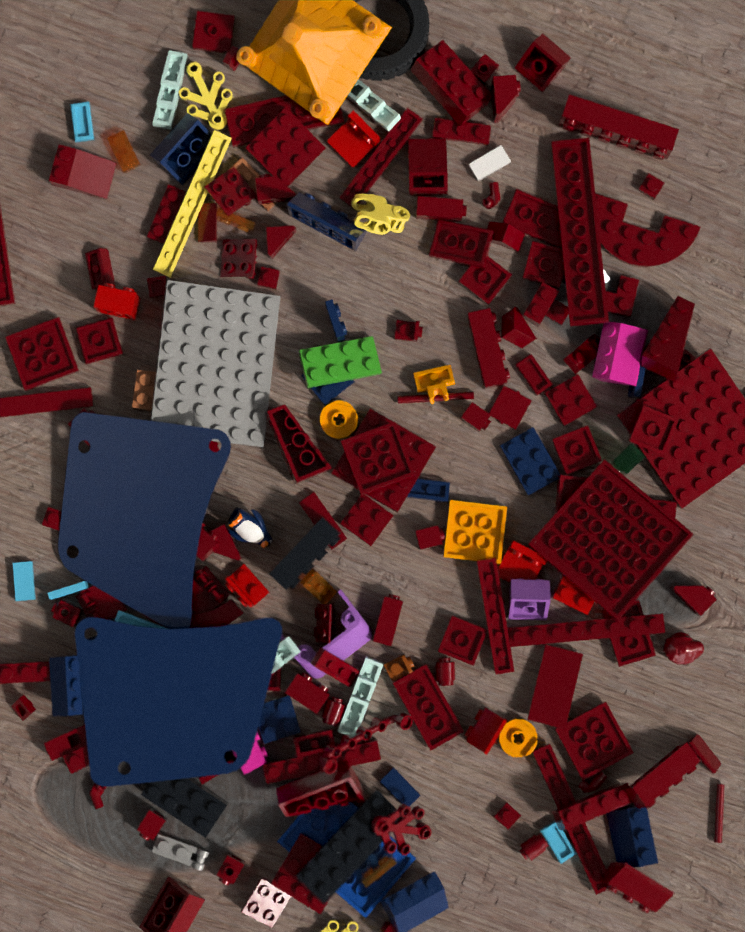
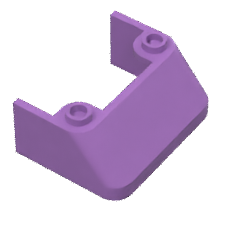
[281,590,372,679]

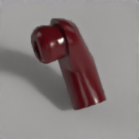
[482,182,501,209]
[578,772,607,793]
[89,783,107,810]

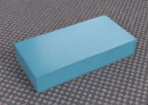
[70,102,94,143]
[13,561,36,601]
[48,581,89,600]
[540,821,577,864]

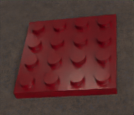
[331,409,436,513]

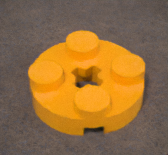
[320,400,358,439]
[499,718,537,757]

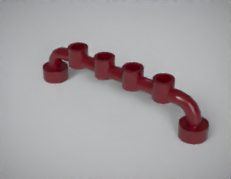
[319,713,413,774]

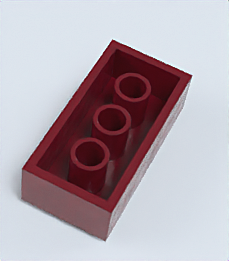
[410,40,493,126]

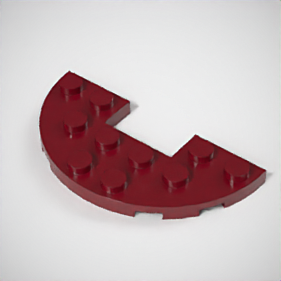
[595,194,701,267]

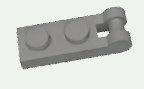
[152,833,209,871]

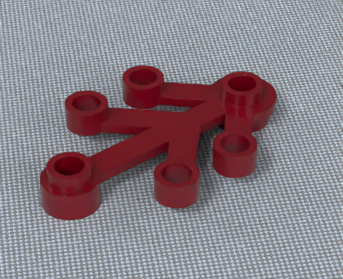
[372,804,431,855]

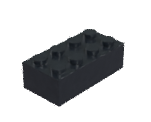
[269,517,341,590]
[141,778,228,838]

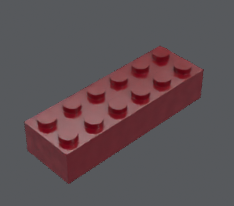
[559,94,679,160]

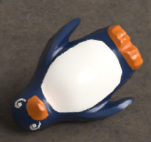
[228,507,273,549]

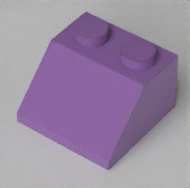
[508,578,550,621]

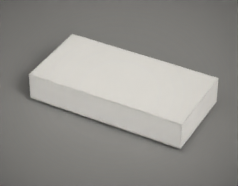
[468,145,511,181]

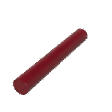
[714,784,725,843]

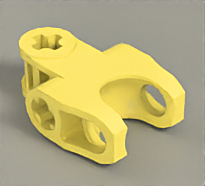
[351,193,410,235]

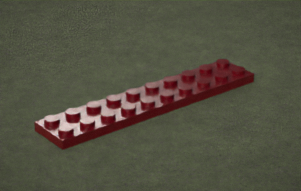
[551,137,609,326]

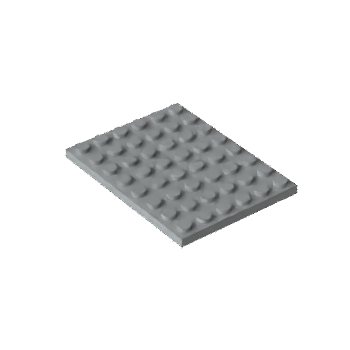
[150,280,280,448]

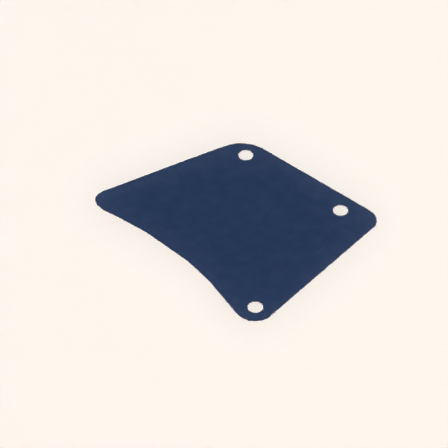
[58,412,231,629]
[75,617,282,787]

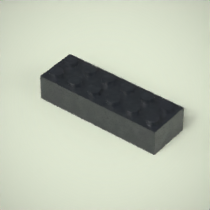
[294,790,403,905]

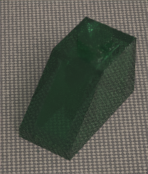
[611,443,646,475]

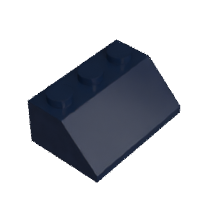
[150,113,212,185]
[49,655,84,716]
[606,804,658,867]
[380,871,449,932]

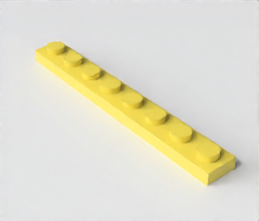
[152,130,232,278]

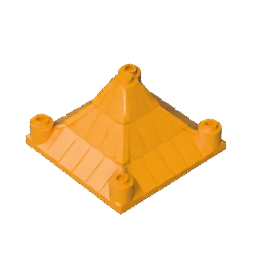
[237,0,392,125]

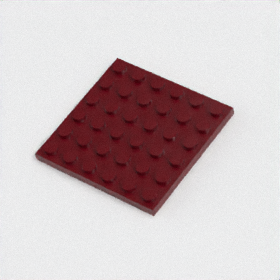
[616,348,745,509]
[528,459,694,622]

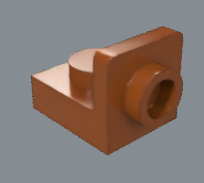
[384,654,414,682]

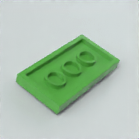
[299,336,382,388]

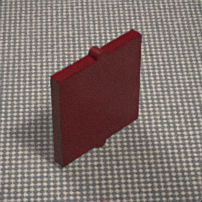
[489,386,532,430]

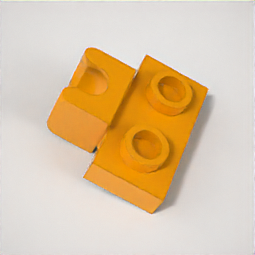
[413,364,455,404]

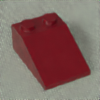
[49,144,117,199]

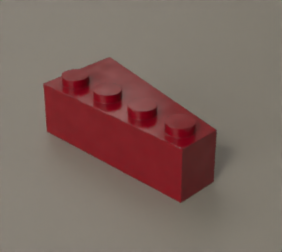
[266,404,332,484]

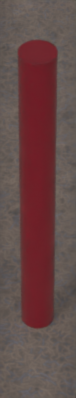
[397,391,474,404]

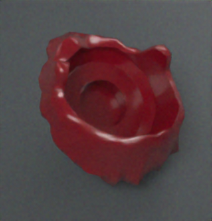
[663,632,704,665]

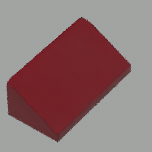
[198,203,218,243]
[85,248,115,290]
[687,734,721,774]

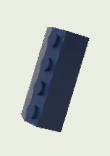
[287,192,367,252]

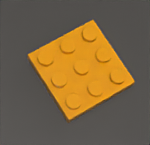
[443,500,507,564]

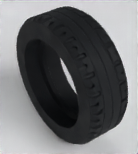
[354,0,429,81]

